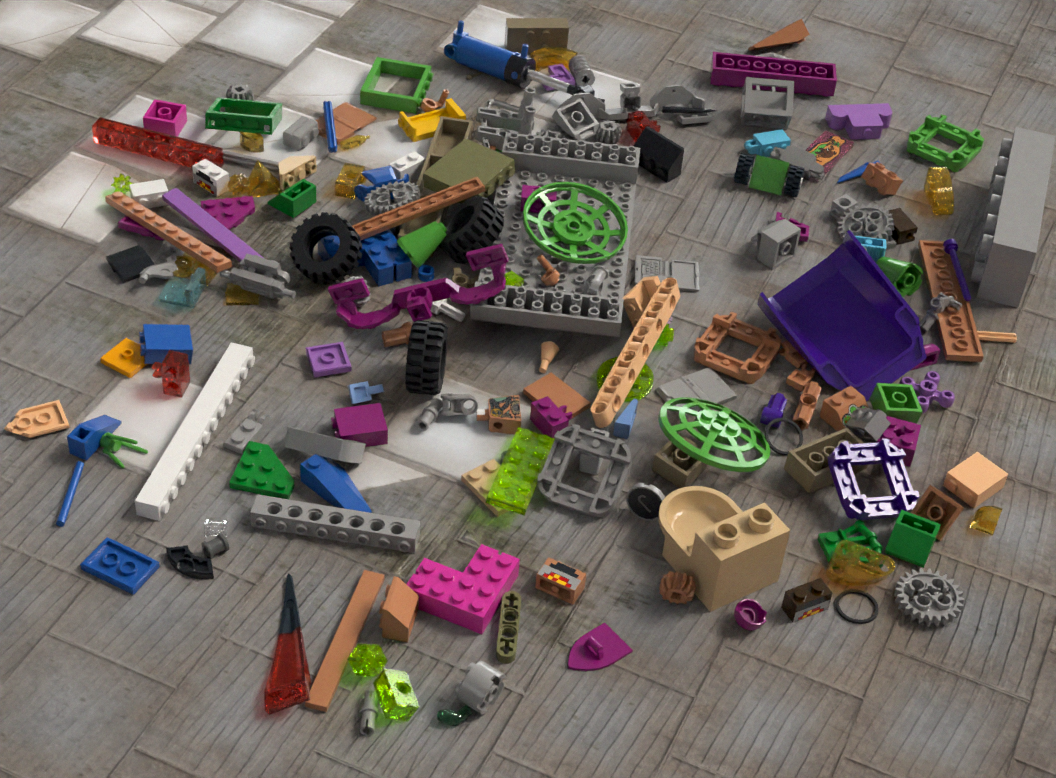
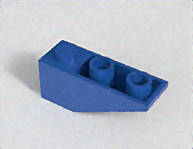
[67,415,122,461]

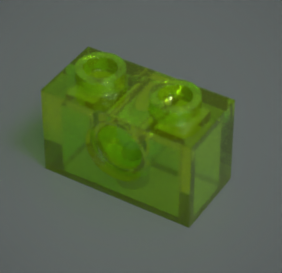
[373,668,420,721]

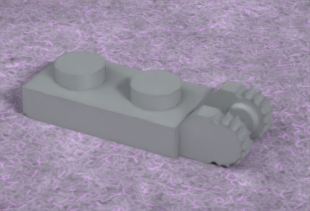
[225,409,271,454]

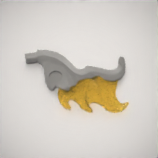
[139,245,201,284]

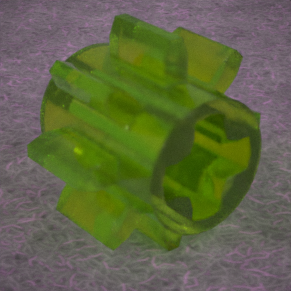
[111,173,134,195]
[657,324,674,346]

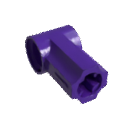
[760,393,787,428]

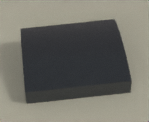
[106,245,155,283]

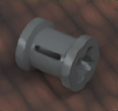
[201,533,230,559]

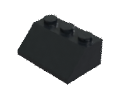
[633,126,684,183]

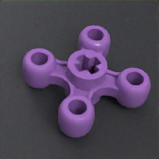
[899,371,955,414]

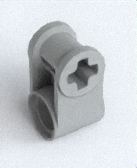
[440,393,478,416]

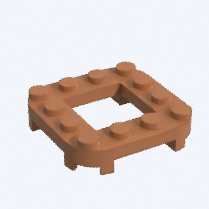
[694,312,782,384]

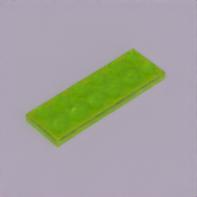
[486,427,555,516]

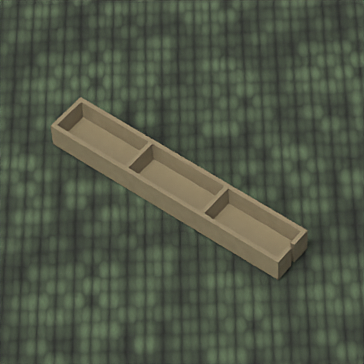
[398,116,473,257]

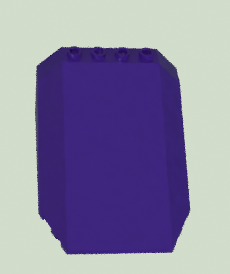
[757,230,927,402]

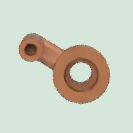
[421,89,449,113]
[536,254,560,286]

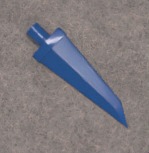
[837,160,880,183]

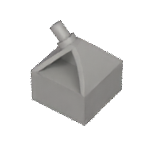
[751,219,801,270]

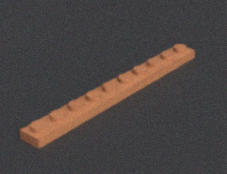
[105,191,232,273]

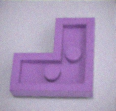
[542,64,575,91]

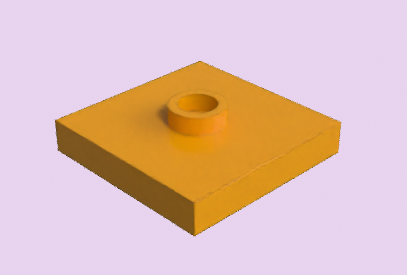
[100,338,147,378]

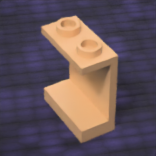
[622,276,661,328]

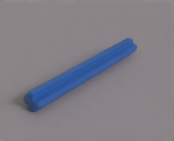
[323,101,337,153]

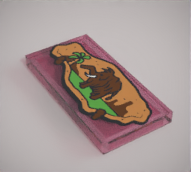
[805,130,854,174]

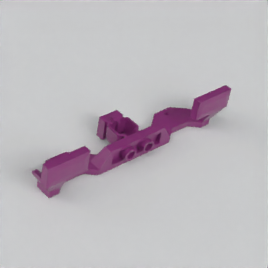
[328,244,509,330]

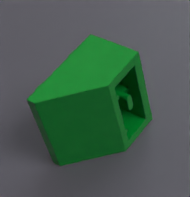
[267,179,317,218]
[884,510,941,568]

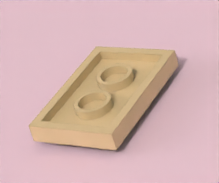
[461,459,530,517]

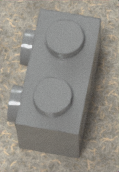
[845,408,891,441]

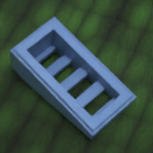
[613,399,638,439]

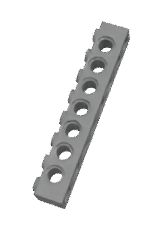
[250,494,420,553]

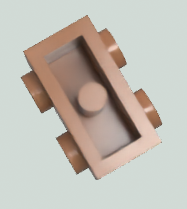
[861,162,903,196]

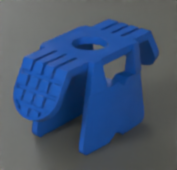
[354,166,409,202]

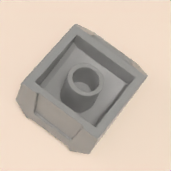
[552,98,599,140]

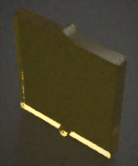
[225,283,261,305]

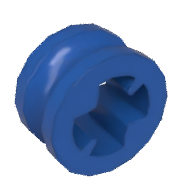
[418,265,434,282]

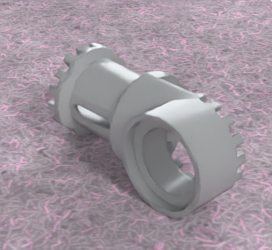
[587,265,609,296]

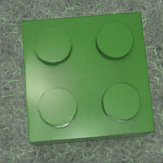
[870,383,923,424]

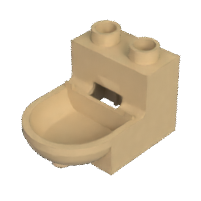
[658,486,790,612]

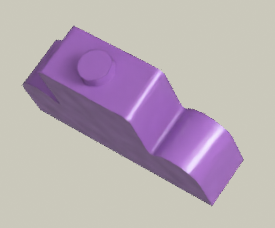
[825,103,892,140]

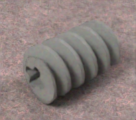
[568,55,595,86]

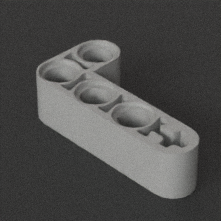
[283,427,366,463]

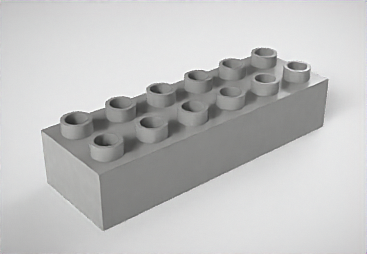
[970,127,1056,308]

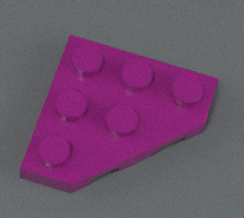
[201,196,255,230]

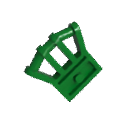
[817,520,883,569]

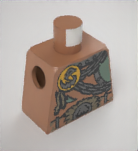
[476,395,521,435]

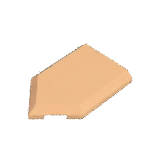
[4,400,70,438]

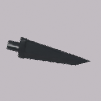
[662,106,716,113]

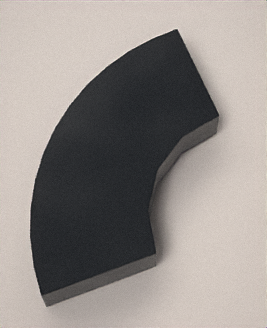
[166,545,214,580]

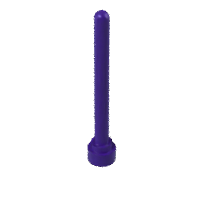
[943,239,971,301]

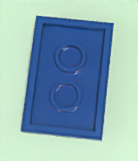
[80,537,160,595]

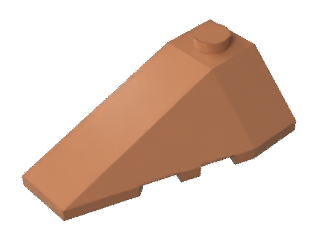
[748,19,810,51]

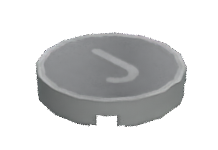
[626,483,665,521]

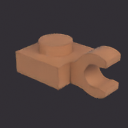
[779,341,808,369]

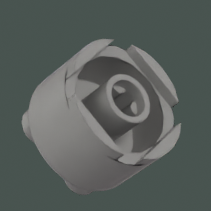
[454,661,506,714]

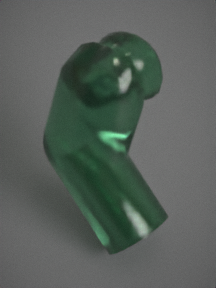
[437,705,472,726]

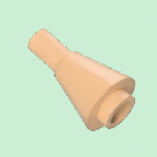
[539,341,559,373]

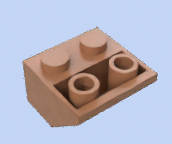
[379,576,419,643]

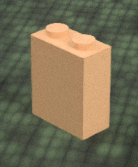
[943,452,1008,508]

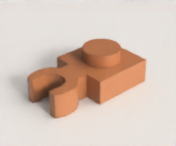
[786,364,815,392]

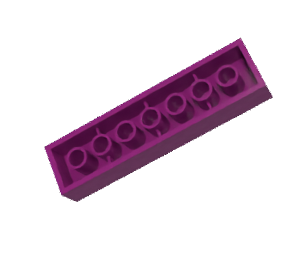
[710,52,837,97]

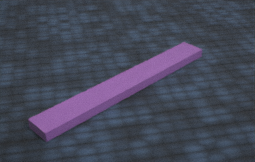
[162,188,263,262]

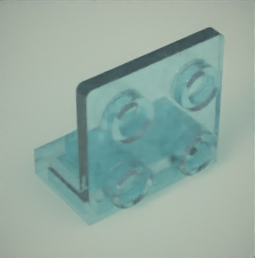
[159,267,206,308]

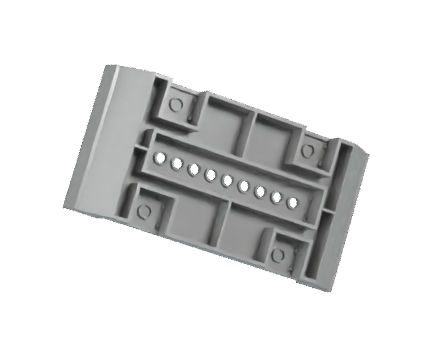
[470,132,640,338]

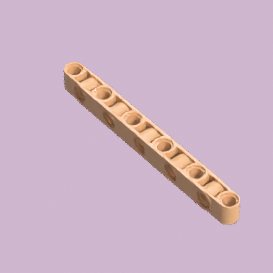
[591,278,681,428]

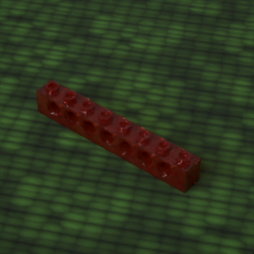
[92,117,224,168]

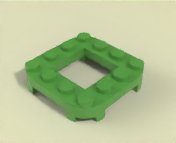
[907,114,984,172]

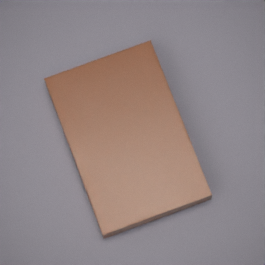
[523,373,591,418]

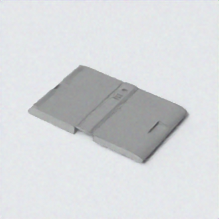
[635,255,699,292]
[655,367,738,418]

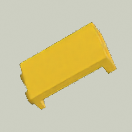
[398,98,466,142]

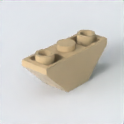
[278,155,317,190]

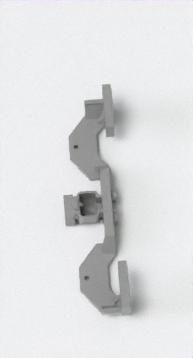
[555,82,713,135]

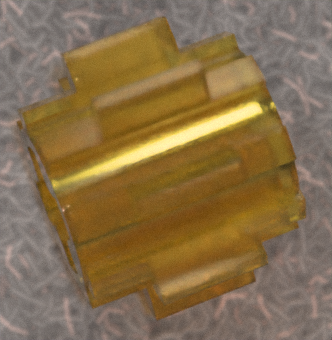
[228,173,251,195]

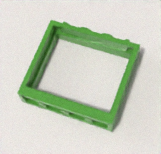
[360,57,434,114]

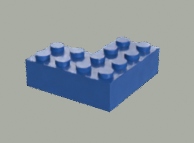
[318,229,412,287]

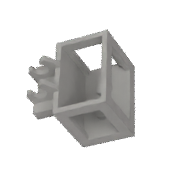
[740,77,794,129]

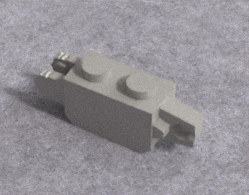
[770,145,825,180]

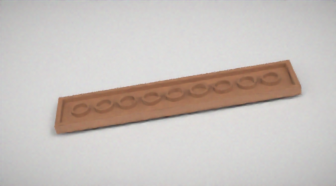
[918,240,984,362]

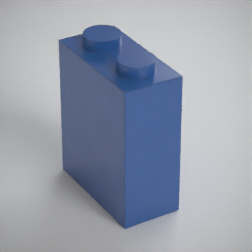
[139,324,193,364]

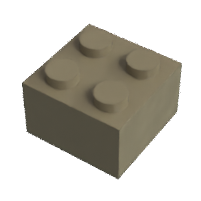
[652,432,710,488]

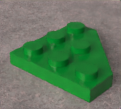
[229,441,295,500]

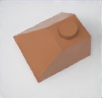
[911,485,964,541]

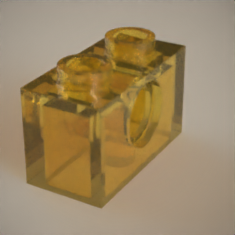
[335,163,367,199]

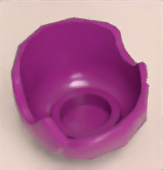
[734,599,767,631]

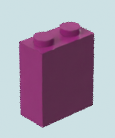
[331,403,388,447]

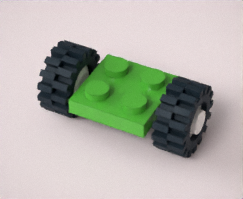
[734,153,805,197]

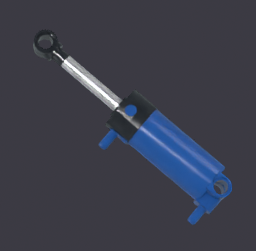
[444,20,595,96]

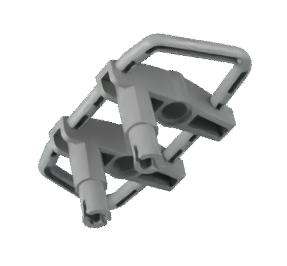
[475,87,536,154]

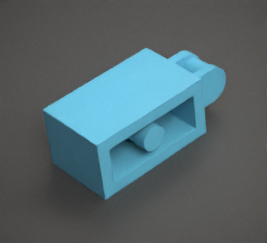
[744,129,791,157]

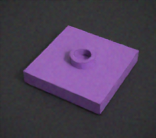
[306,342,352,377]

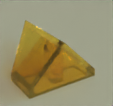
[245,159,282,197]

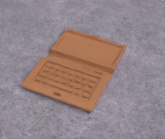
[315,102,377,145]

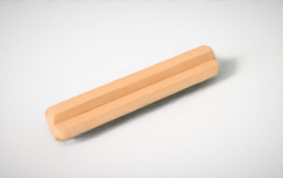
[966,330,1017,343]

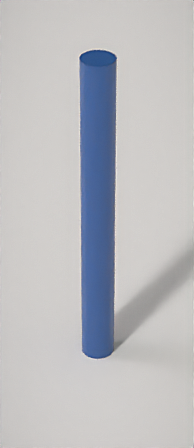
[56,461,84,527]

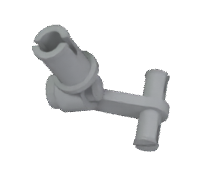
[919,293,962,332]

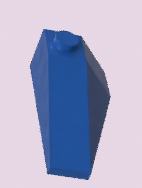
[300,454,372,513]

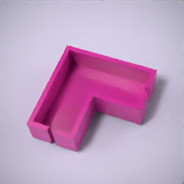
[406,544,520,634]

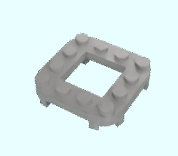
[538,424,632,517]

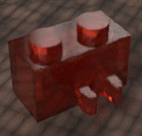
[626,111,661,142]
[152,350,190,398]

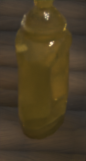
[340,135,370,150]

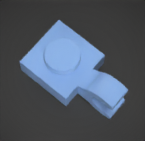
[348,381,384,404]

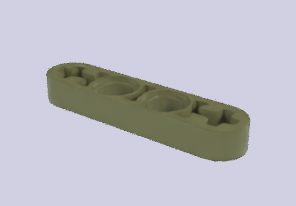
[496,591,521,664]

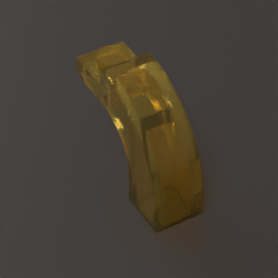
[530,47,578,72]

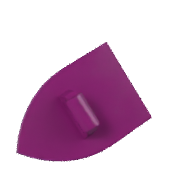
[568,622,633,671]

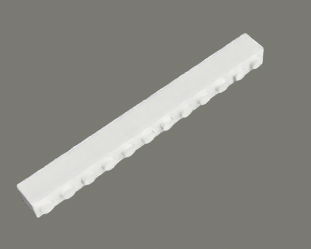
[135,342,255,521]

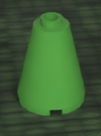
[397,221,447,268]
[876,257,923,297]

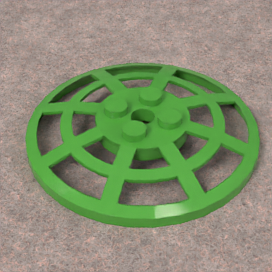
[522,182,628,264]
[658,397,770,472]

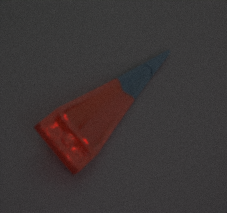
[264,573,311,715]

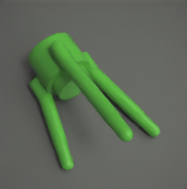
[100,432,148,469]

